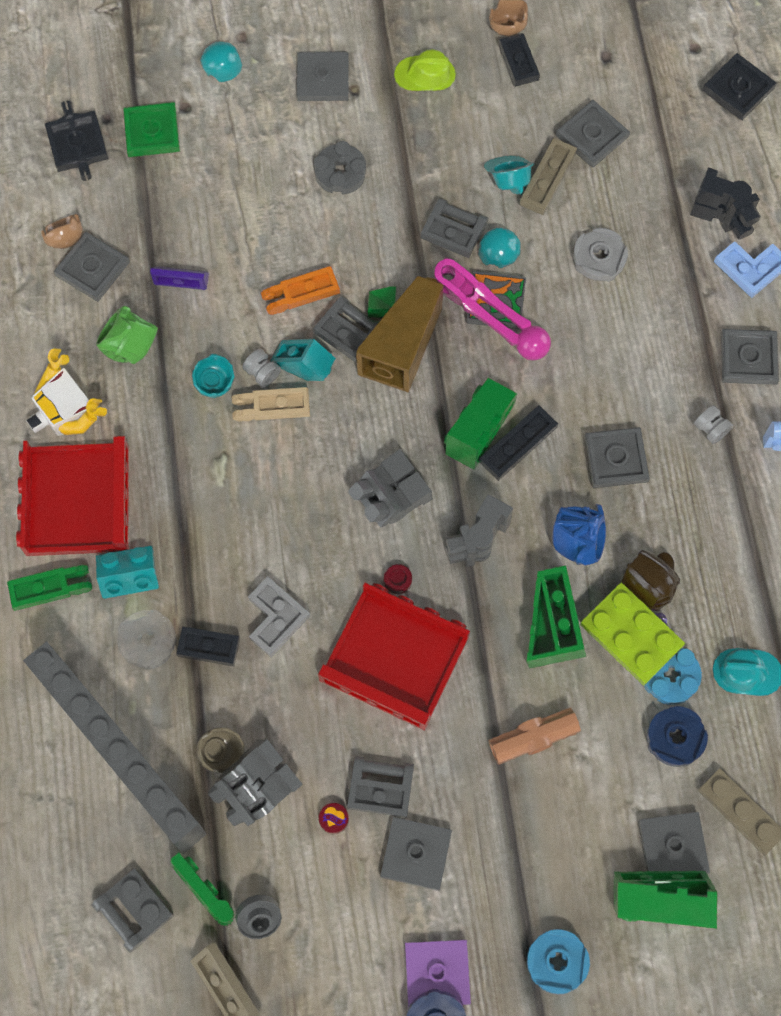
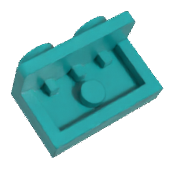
[96,545,159,599]

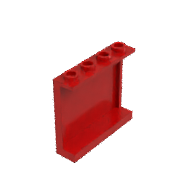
[16,436,129,556]
[318,583,470,731]

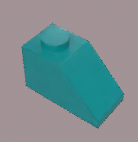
[270,339,336,381]

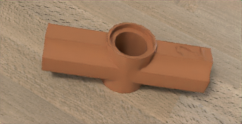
[489,707,581,765]

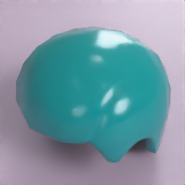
[200,42,243,82]
[478,228,521,269]
[192,354,235,398]

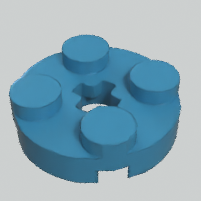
[644,648,702,705]
[527,929,590,994]

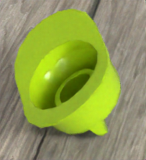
[394,49,456,91]

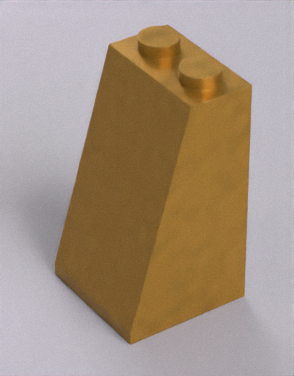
[356,276,444,393]

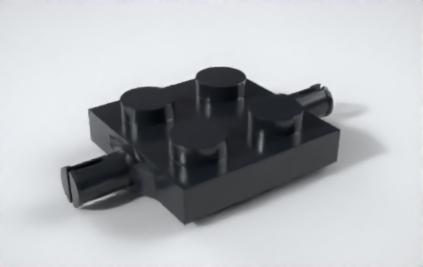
[44,101,109,181]

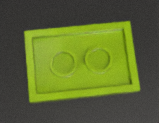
[580,583,685,686]

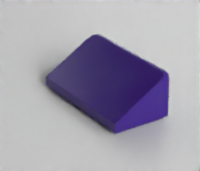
[150,267,209,290]

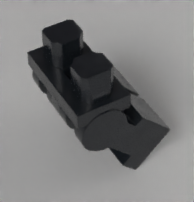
[690,167,761,240]

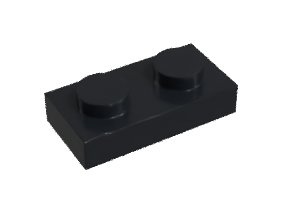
[499,33,540,87]
[176,626,240,667]

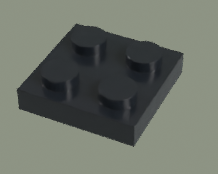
[702,53,777,121]

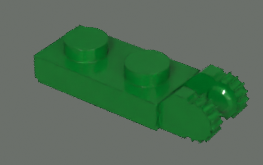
[7,565,92,611]
[170,852,234,927]

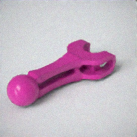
[434,259,551,361]

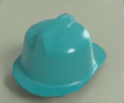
[484,156,534,194]
[713,648,781,696]

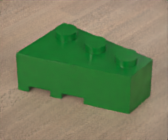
[444,378,517,470]
[526,565,587,669]
[613,871,718,929]

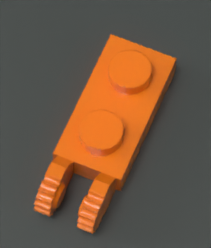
[261,266,340,315]

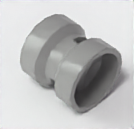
[242,349,281,388]
[694,405,733,444]

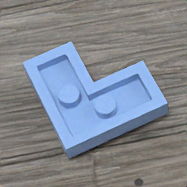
[714,241,781,298]

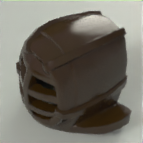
[621,550,680,611]

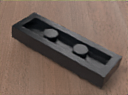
[479,405,559,481]

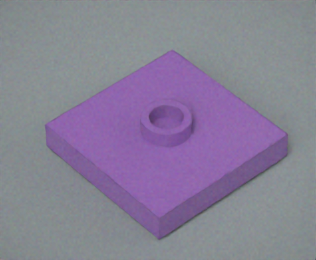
[405,940,471,1007]

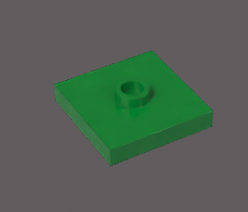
[123,102,180,157]

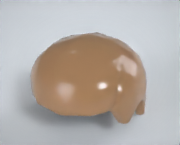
[489,0,528,36]
[41,214,83,249]

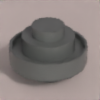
[235,895,282,939]

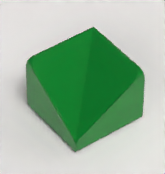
[368,286,396,318]

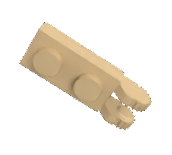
[232,387,310,422]

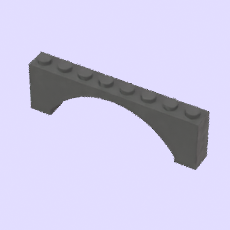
[23,641,207,854]

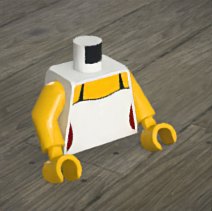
[26,348,107,436]

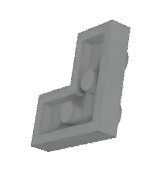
[248,576,310,658]

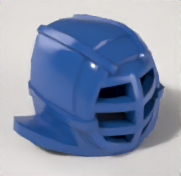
[552,504,606,565]

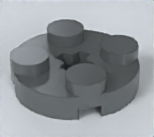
[314,141,366,194]

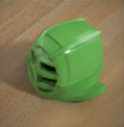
[96,306,158,364]

